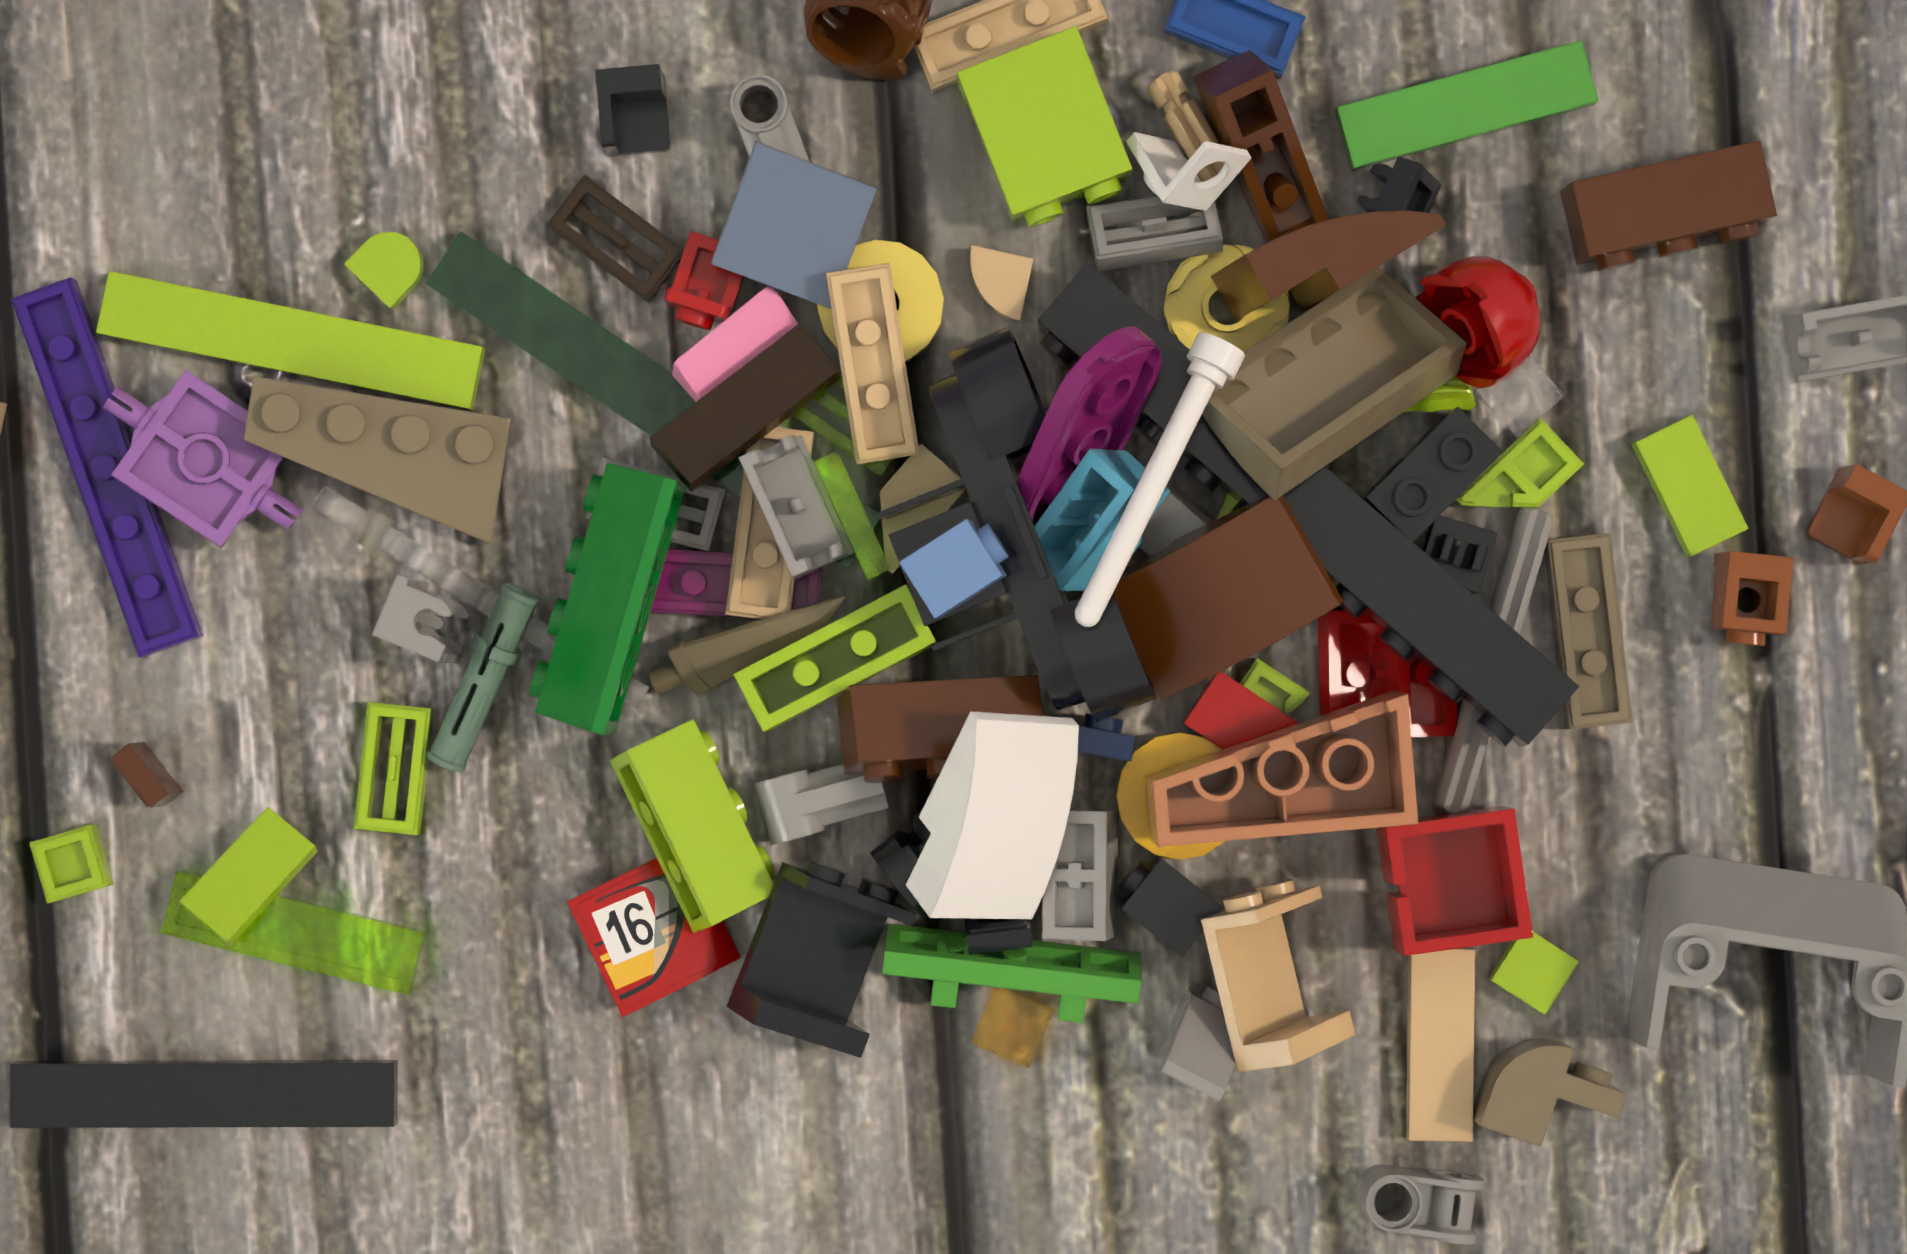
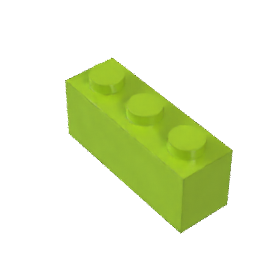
[733,584,936,733]
[610,719,775,933]

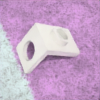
[1126,132,1251,211]

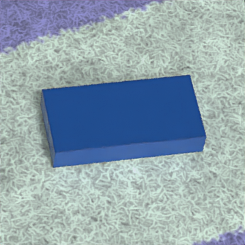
[1163,0,1306,79]

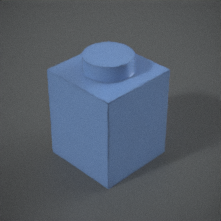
[899,519,1009,619]

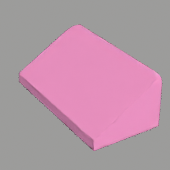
[672,286,798,402]

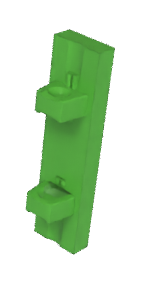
[882,923,1142,1023]

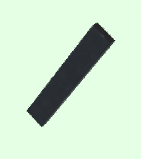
[10,1060,398,1128]

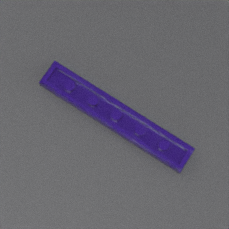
[11,277,203,658]

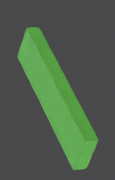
[1335,40,1599,172]

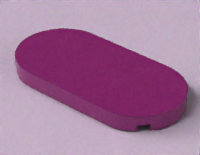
[1016,326,1162,526]

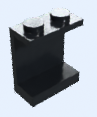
[726,860,917,1058]

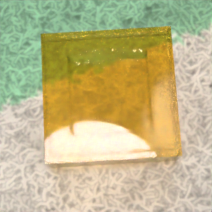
[970,987,1054,1068]

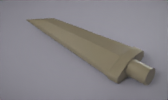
[649,596,847,696]

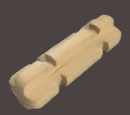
[1148,70,1225,182]

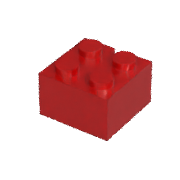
[1376,806,1534,956]

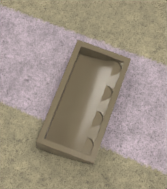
[1202,267,1467,501]

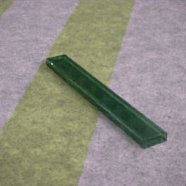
[426,231,881,569]

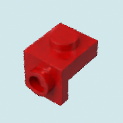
[664,231,745,331]

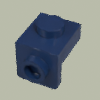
[1077,713,1135,762]

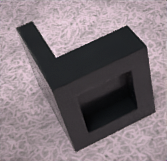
[595,64,671,157]

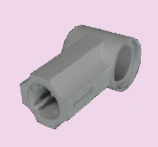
[730,74,809,161]
[754,762,889,845]

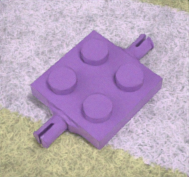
[103,369,303,549]

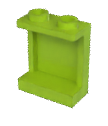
[957,26,1132,228]

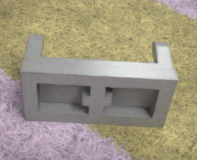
[1784,295,1907,383]
[738,435,854,579]
[372,574,471,664]
[1042,808,1119,941]

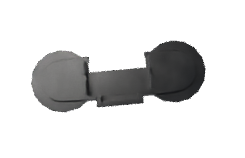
[879,326,1157,722]

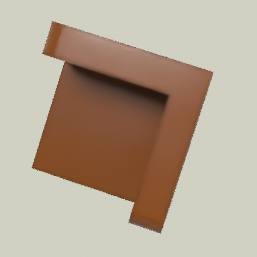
[1805,464,1907,564]

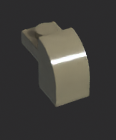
[1473,1038,1627,1147]

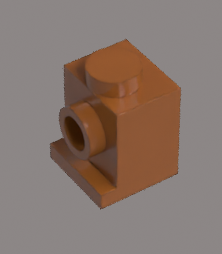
[1710,551,1794,646]

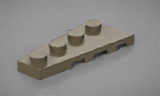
[244,376,511,545]

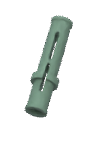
[426,583,541,772]

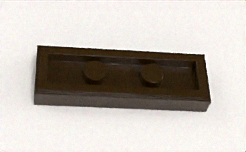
[649,324,841,492]

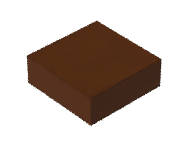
[111,742,184,808]

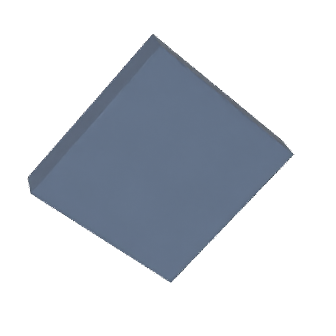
[711,141,877,309]

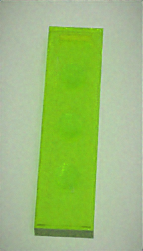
[160,870,427,995]

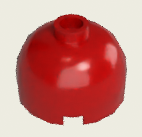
[1415,256,1541,389]

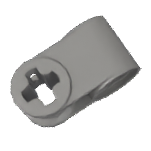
[1355,1164,1484,1245]

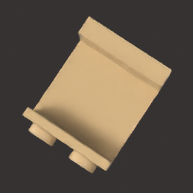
[1201,879,1356,1073]

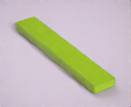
[96,271,486,411]

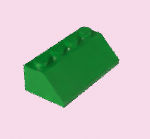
[529,463,686,735]

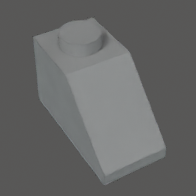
[1153,986,1235,1102]

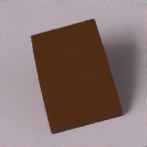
[1210,211,1446,320]
[1113,495,1343,700]

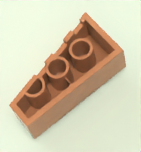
[1145,690,1418,847]

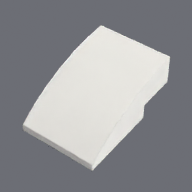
[906,711,1079,919]

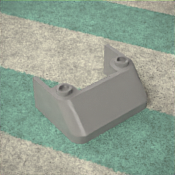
[1625,853,1907,1088]

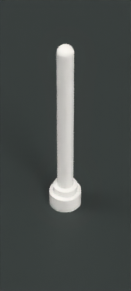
[1075,332,1245,627]

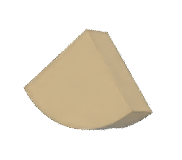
[970,245,1033,323]

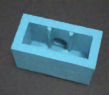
[1034,449,1170,591]

